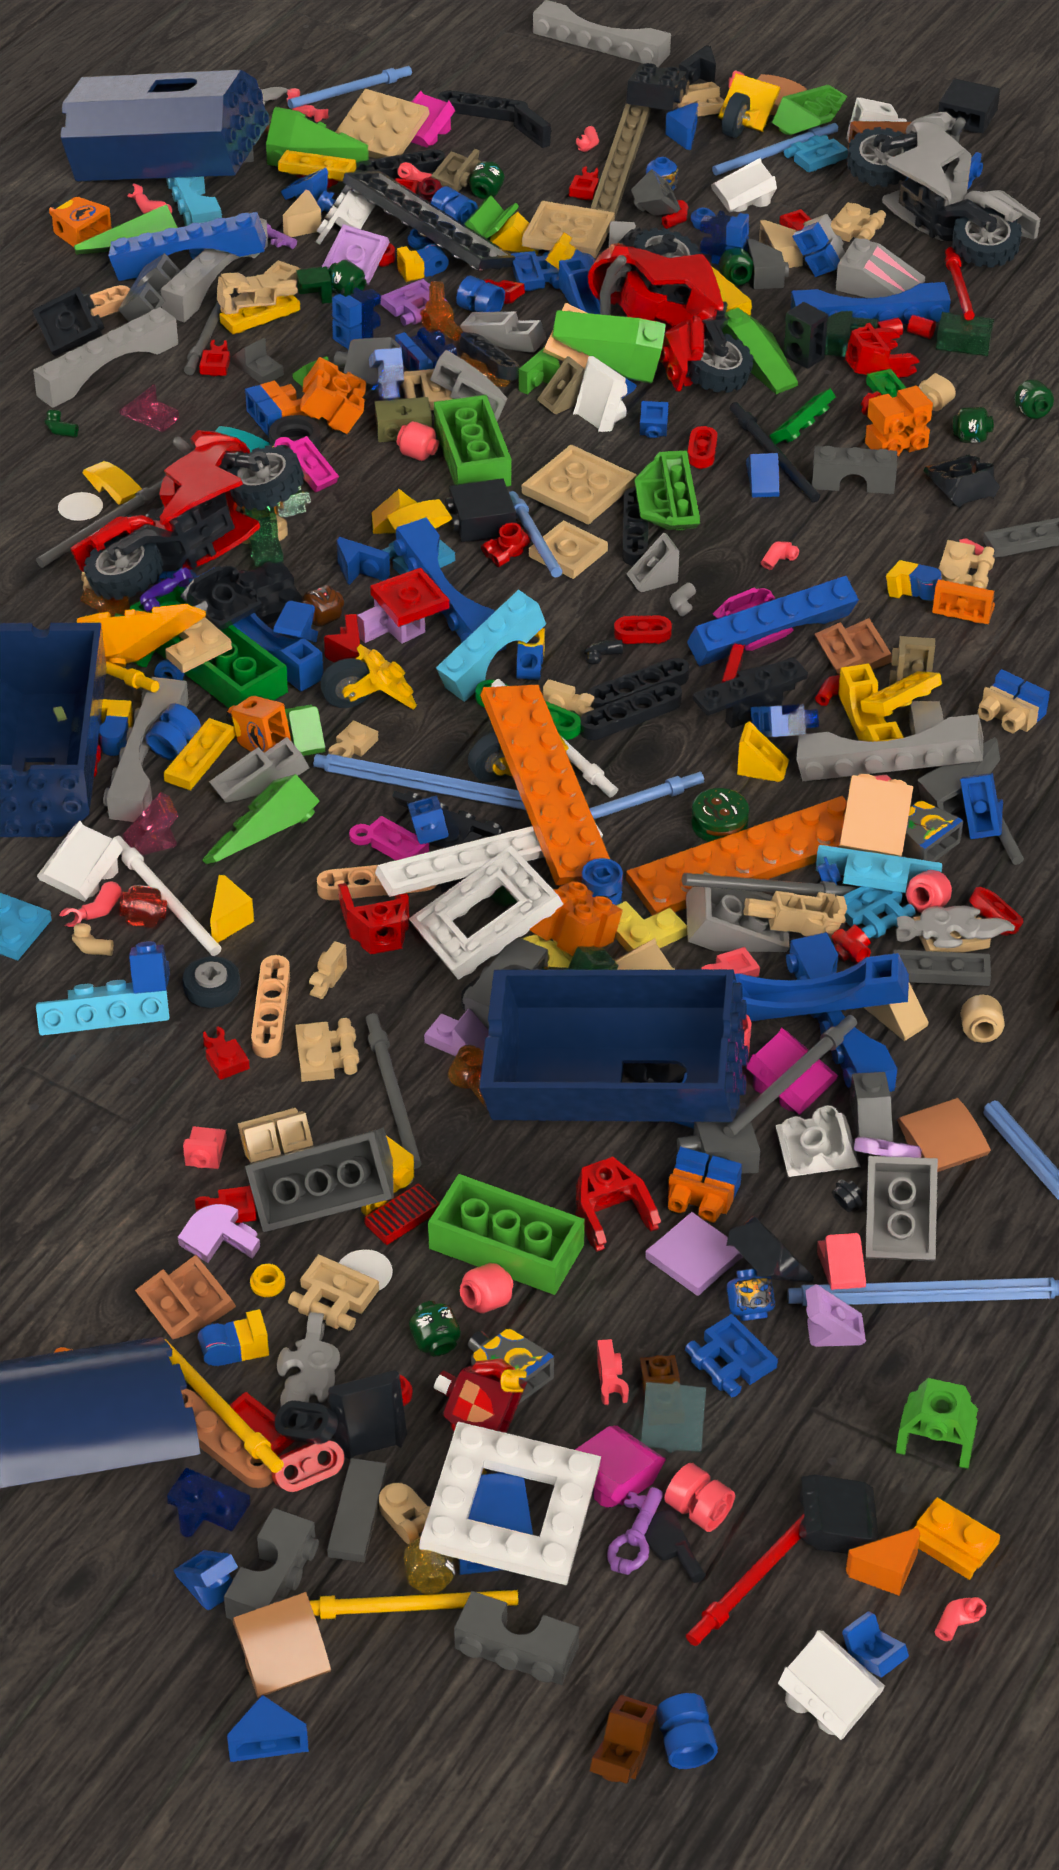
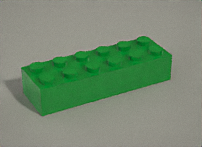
[130,586,288,708]

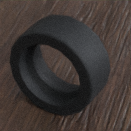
[269,415,321,452]

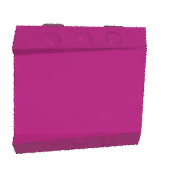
[411,91,455,148]
[713,587,794,651]
[747,1027,838,1115]
[575,1426,666,1507]

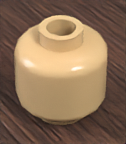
[960,994,1005,1043]

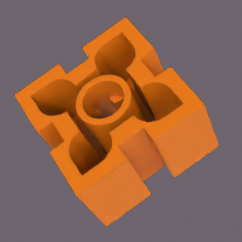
[300,357,366,434]
[865,385,933,456]
[530,881,623,958]

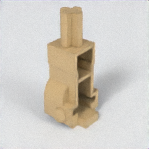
[217,273,298,314]
[743,891,847,940]

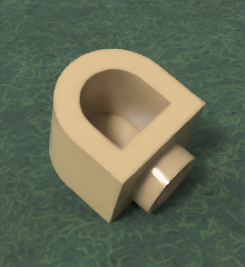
[918,373,956,411]

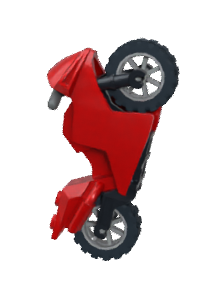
[588,228,753,393]
[70,430,304,600]

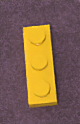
[278,150,357,181]
[219,295,300,335]
[860,671,942,717]
[164,718,236,791]

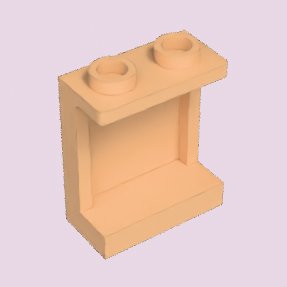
[839,774,913,857]

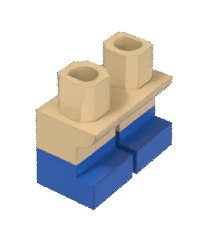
[978,669,1050,734]

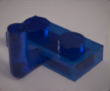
[167,1468,251,1537]

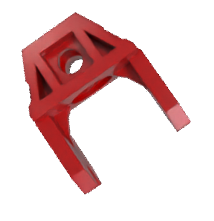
[845,323,919,377]
[338,883,409,954]
[575,1157,661,1252]

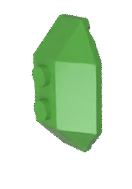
[634,451,700,530]

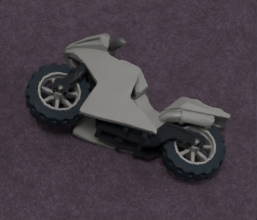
[847,112,1041,267]

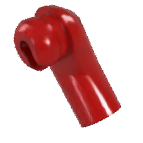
[662,200,689,229]
[815,675,840,706]

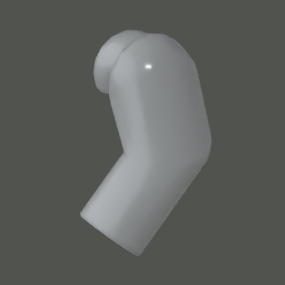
[670,582,696,616]

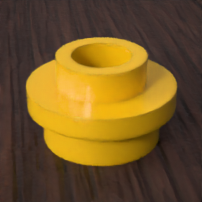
[250,1264,285,1297]

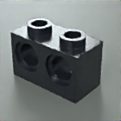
[784,302,828,369]

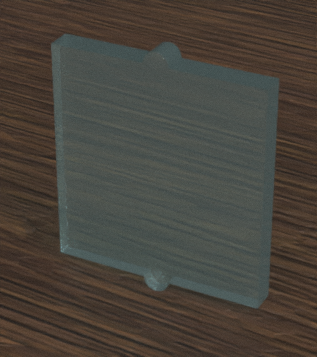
[641,1381,706,1453]

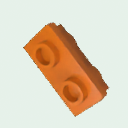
[932,579,995,625]

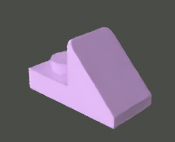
[424,1009,489,1067]
[805,1284,866,1347]

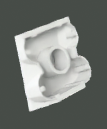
[711,158,777,213]
[573,356,627,432]
[37,821,123,902]
[776,1105,860,1177]
[778,1630,885,1740]

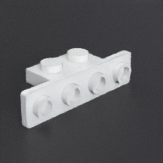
[316,185,375,245]

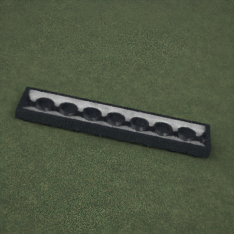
[342,171,515,271]

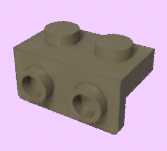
[431,149,481,192]
[889,636,935,686]

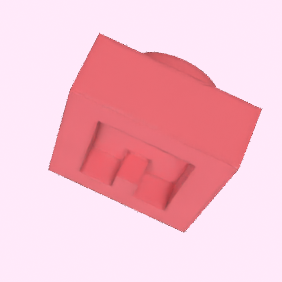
[183,1126,227,1169]

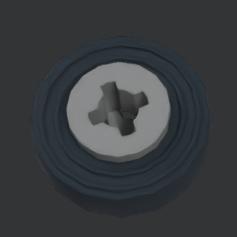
[182,956,241,1008]

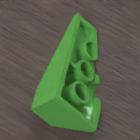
[772,85,847,135]
[266,107,369,167]
[74,204,178,255]
[721,308,798,394]
[552,310,666,384]
[202,774,320,864]

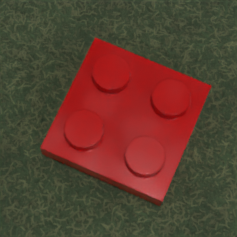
[370,567,449,627]

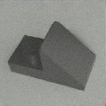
[230,338,284,384]

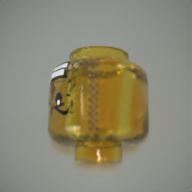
[403,1537,455,1594]

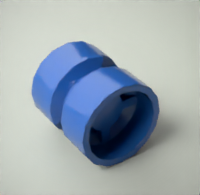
[431,186,478,224]
[456,275,505,312]
[145,703,201,760]
[582,858,623,905]
[656,1693,718,1769]

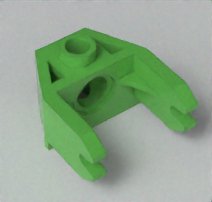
[896,1378,978,1469]

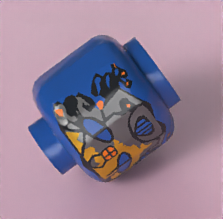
[646,157,678,191]
[727,1269,775,1321]

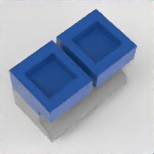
[792,214,845,277]

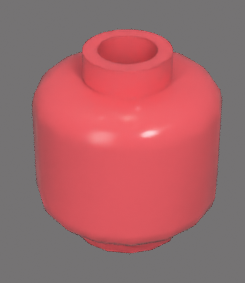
[396,421,439,461]
[906,870,952,913]
[460,1263,513,1314]

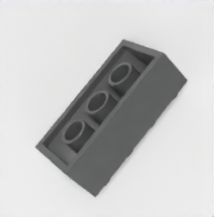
[245,1127,394,1232]

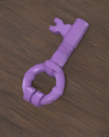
[267,223,297,249]
[607,1487,663,1575]

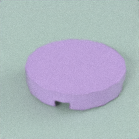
[853,1137,922,1158]

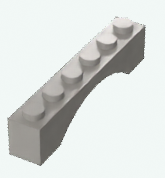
[533,0,671,67]
[161,218,268,322]
[33,307,178,408]
[103,677,189,823]
[797,714,984,781]

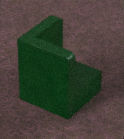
[296,266,332,304]

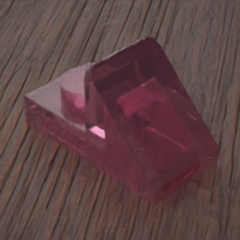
[120,384,179,432]
[123,792,178,855]

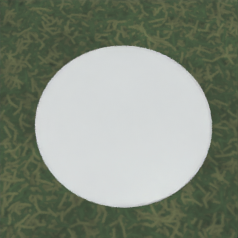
[58,492,103,521]
[339,1250,392,1290]

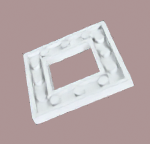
[409,846,564,980]
[419,1422,601,1585]

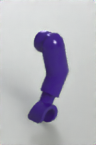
[140,568,194,612]

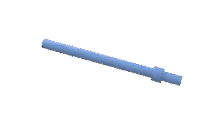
[287,66,412,109]
[712,123,838,176]
[509,491,562,577]
[589,772,704,819]

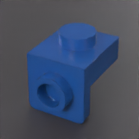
[640,401,669,438]
[842,1611,909,1678]

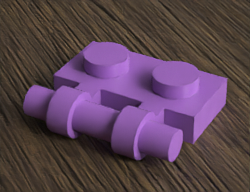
[381,279,448,326]

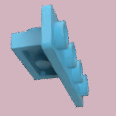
[816,845,942,893]
[36,980,170,1035]

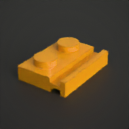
[910,1497,1000,1580]

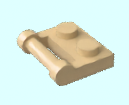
[399,369,453,410]

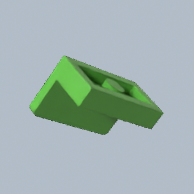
[464,195,519,239]

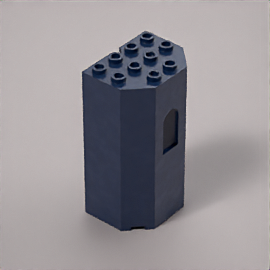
[61,70,269,181]
[0,623,107,837]
[479,969,748,1122]

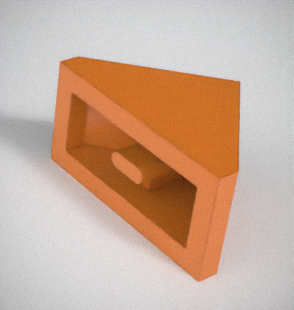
[846,1528,920,1596]

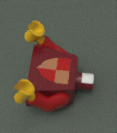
[434,1358,527,1475]

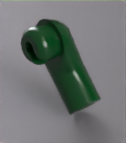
[45,409,79,438]

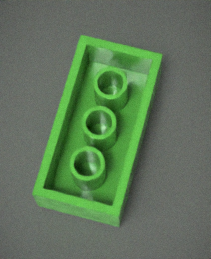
[434,395,511,486]
[428,1174,585,1295]

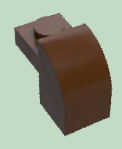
[590,1695,658,1784]

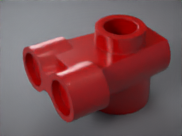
[481,523,530,567]
[831,924,871,965]

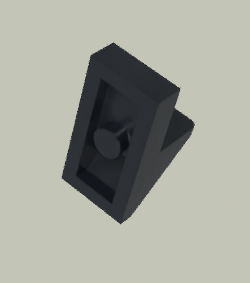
[678,45,716,85]

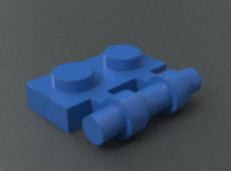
[511,251,559,291]
[685,1314,778,1397]

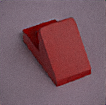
[324,614,360,663]

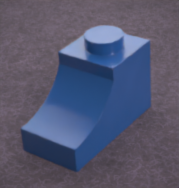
[129,941,170,994]

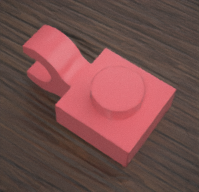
[702,947,760,977]
[597,1339,629,1405]

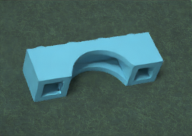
[166,177,222,226]
[436,590,546,702]

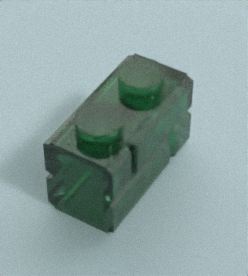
[936,312,994,356]

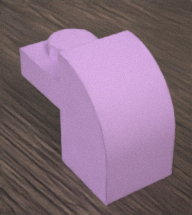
[357,599,425,644]
[178,1204,260,1263]

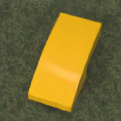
[82,461,142,505]
[386,499,452,532]

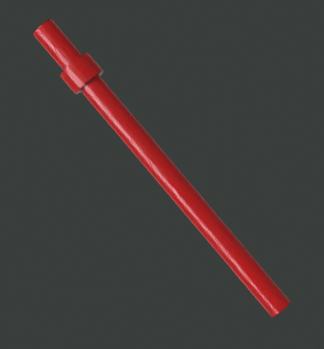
[945,247,975,320]
[686,1514,805,1646]

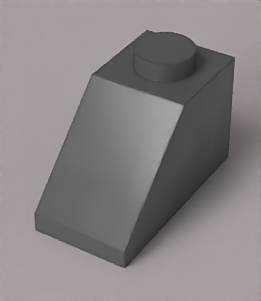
[631,169,681,216]
[747,239,789,289]
[849,1072,893,1142]

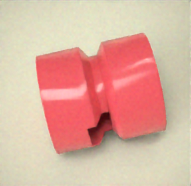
[664,1463,735,1532]

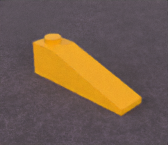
[77,604,206,668]

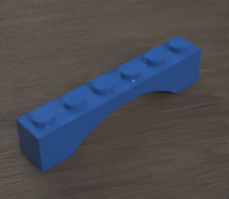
[108,212,267,281]
[559,256,617,372]
[790,282,951,328]
[393,517,507,651]
[192,567,323,692]
[687,576,859,667]
[786,932,897,1092]
[735,953,909,1021]

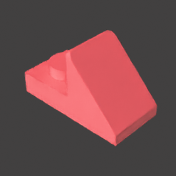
[817,1233,866,1290]

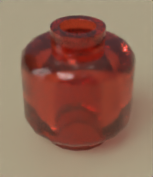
[119,885,167,928]

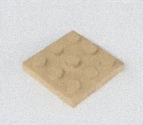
[335,89,430,159]
[522,201,615,258]
[522,445,637,525]

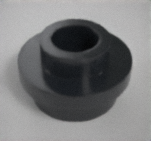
[832,1179,863,1212]

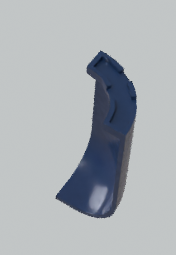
[0,1336,201,1488]

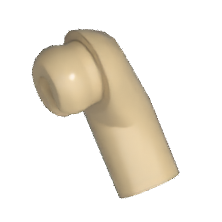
[72,923,114,956]

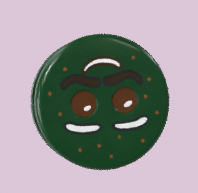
[691,788,749,842]

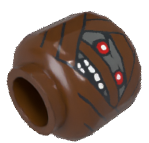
[301,585,344,627]

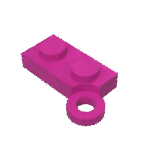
[274,436,339,493]
[349,816,429,860]

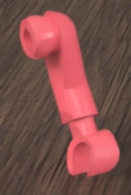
[286,88,329,122]
[128,183,172,214]
[59,881,122,927]

